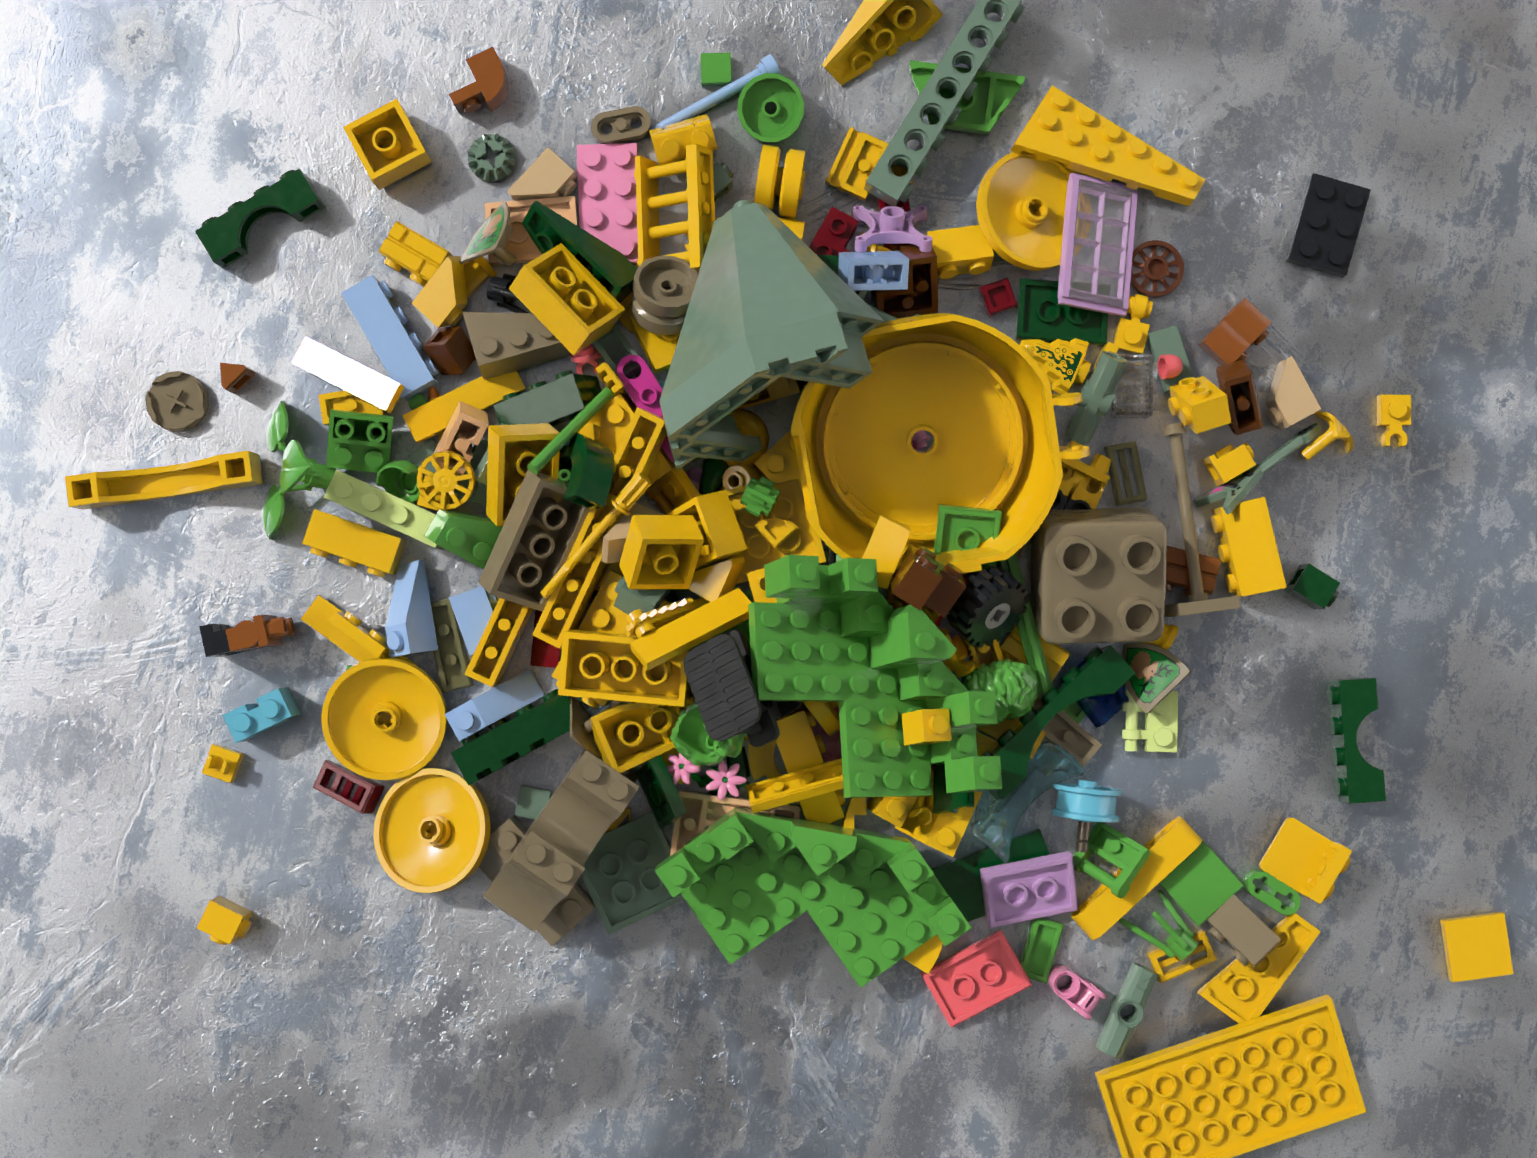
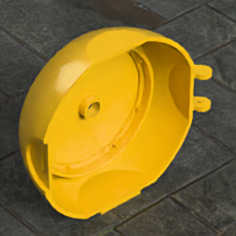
[791,313,1090,573]

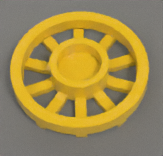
[417,451,475,510]

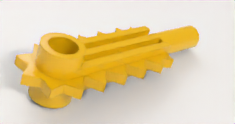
[625,597,710,638]

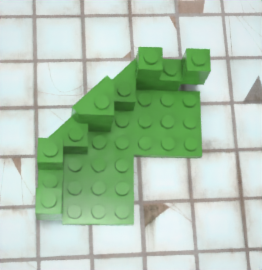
[748,555,1002,798]
[655,807,972,988]

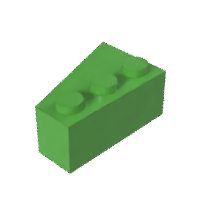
[424,509,503,570]

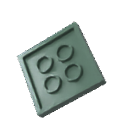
[581,811,684,935]

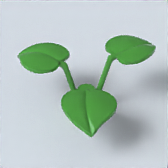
[262,401,336,540]

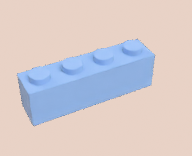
[341,275,440,402]

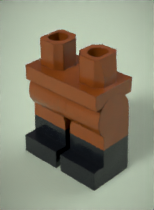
[199,614,296,657]

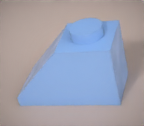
[449,586,499,656]

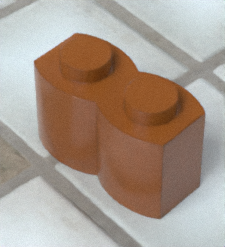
[1198,298,1272,366]

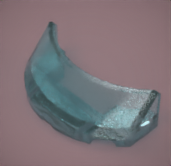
[971,741,1086,864]

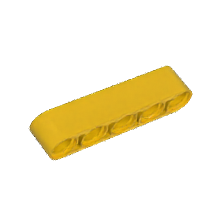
[1071,816,1202,940]

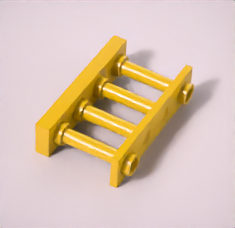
[634,144,715,271]

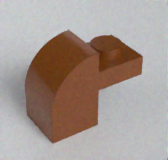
[449,47,508,114]

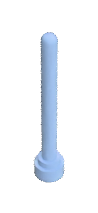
[649,54,782,134]

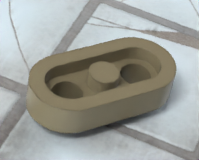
[591,106,651,144]

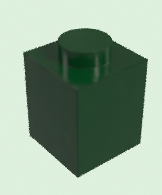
[1284,563,1340,610]

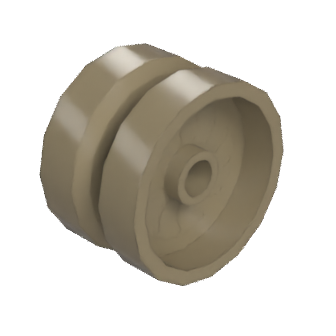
[631,256,699,335]

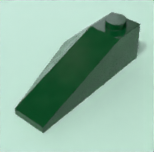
[522,201,637,303]

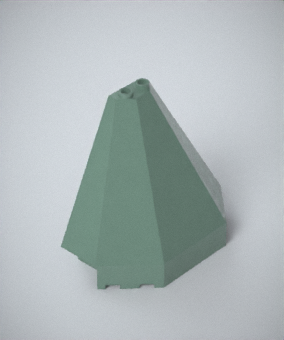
[659,200,884,470]

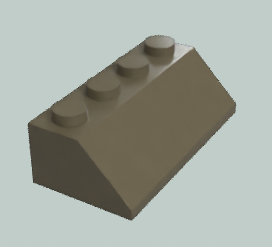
[479,814,595,946]

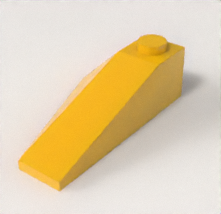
[822,0,943,86]
[590,696,695,773]

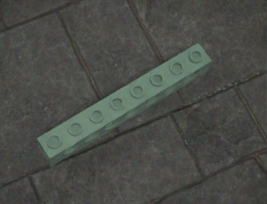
[864,0,1025,206]

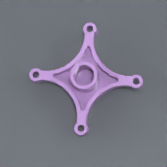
[852,205,933,252]

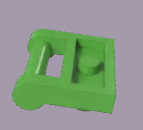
[1073,822,1151,898]

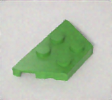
[909,60,1025,135]

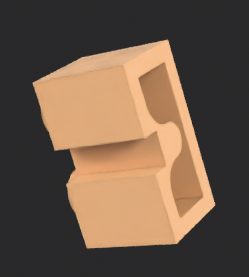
[434,401,489,476]

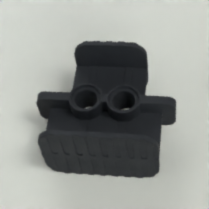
[684,630,802,747]

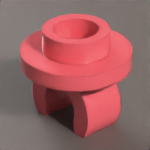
[570,344,601,374]

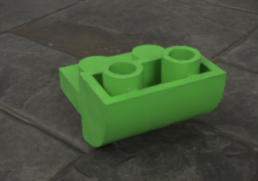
[326,409,394,473]

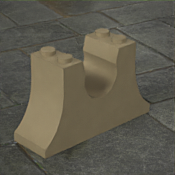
[482,749,639,932]

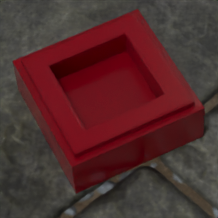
[978,277,1018,317]

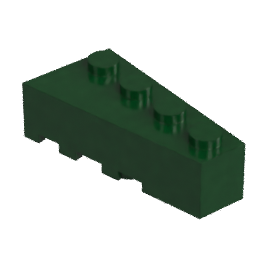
[450,688,571,786]

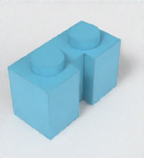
[222,687,301,743]

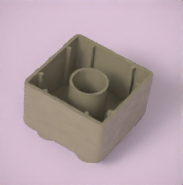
[1030,507,1167,644]

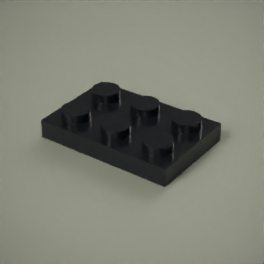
[1285,173,1371,278]

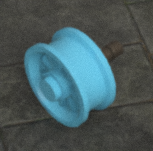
[1051,779,1122,853]

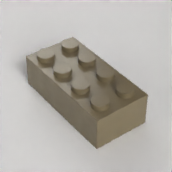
[478,469,590,612]

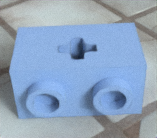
[838,251,909,291]

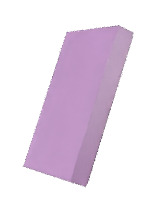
[980,851,1079,928]

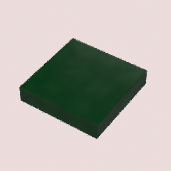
[635,755,687,829]

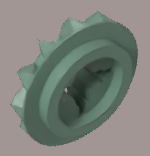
[467,133,516,182]

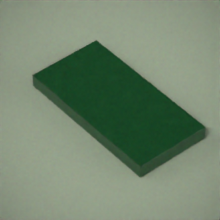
[931,828,1050,922]

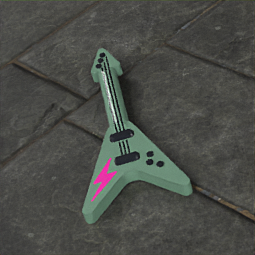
[1193,423,1321,514]

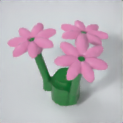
[666,753,746,801]

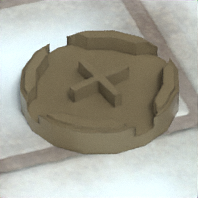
[145,371,209,432]

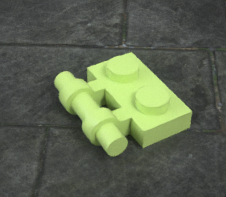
[1122,690,1178,752]

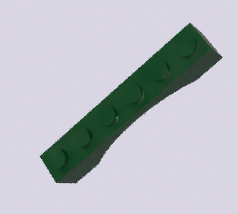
[980,645,1135,799]

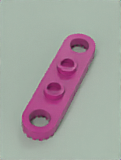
[617,355,691,463]

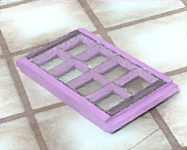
[1057,173,1138,317]

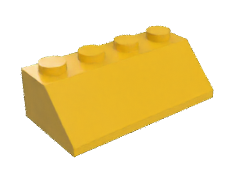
[894,731,999,857]

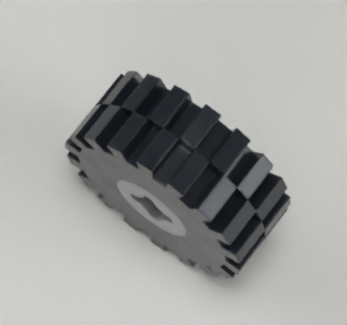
[947,565,1029,648]

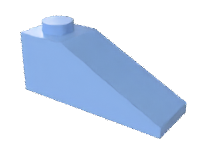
[385,560,438,657]
[444,669,545,741]

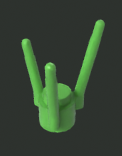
[1119,890,1198,961]

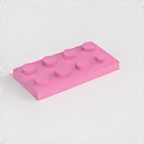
[576,143,638,265]

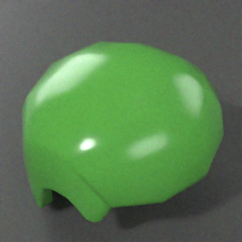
[376,460,424,504]

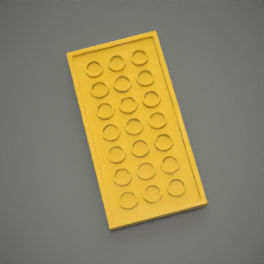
[1094,994,1367,1158]

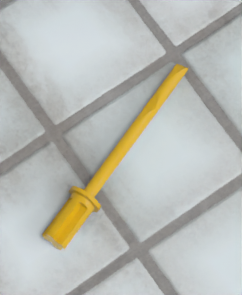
[540,472,651,599]

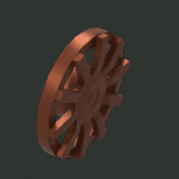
[1130,240,1184,298]

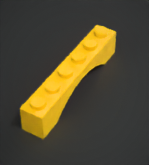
[65,451,263,510]

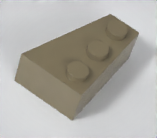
[463,312,571,379]

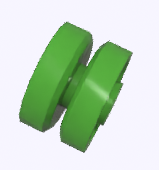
[737,73,804,142]

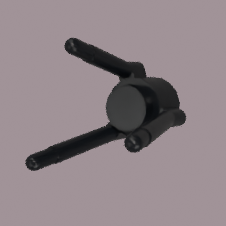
[486,273,529,313]

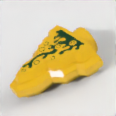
[1019,338,1091,393]

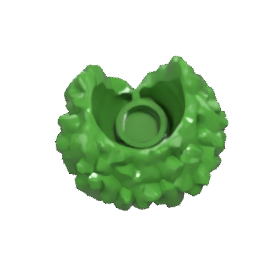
[961,658,1039,726]
[670,700,746,766]

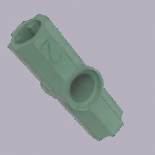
[1065,350,1127,445]
[1095,962,1158,1059]

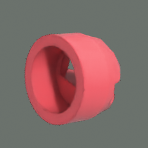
[1157,354,1183,379]

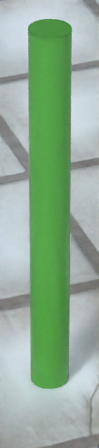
[527,388,613,474]

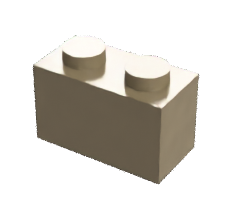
[1207,894,1281,969]

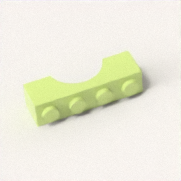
[324,469,443,550]

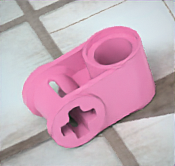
[1047,964,1108,1021]

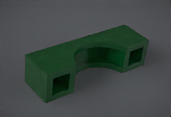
[195,168,326,268]
[1326,677,1386,804]

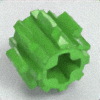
[740,476,780,517]

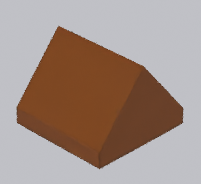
[220,363,255,394]

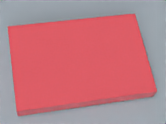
[921,929,1032,1028]

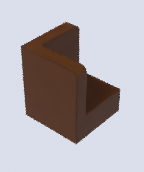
[423,326,476,375]

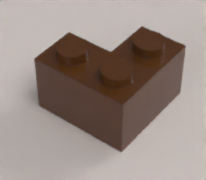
[871,244,938,318]
[890,544,966,617]

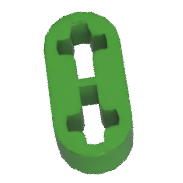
[1243,869,1301,915]

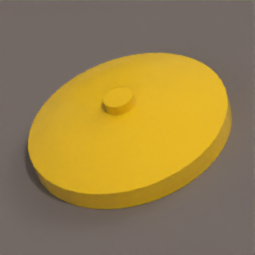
[976,151,1091,271]
[321,657,447,780]
[373,768,491,893]

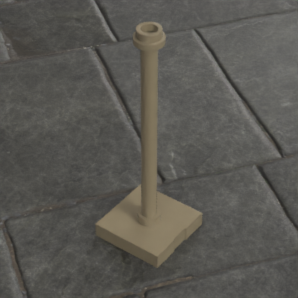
[1163,423,1241,617]

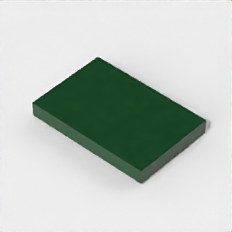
[1015,278,1110,346]

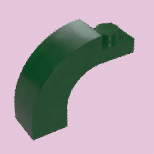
[559,433,614,510]

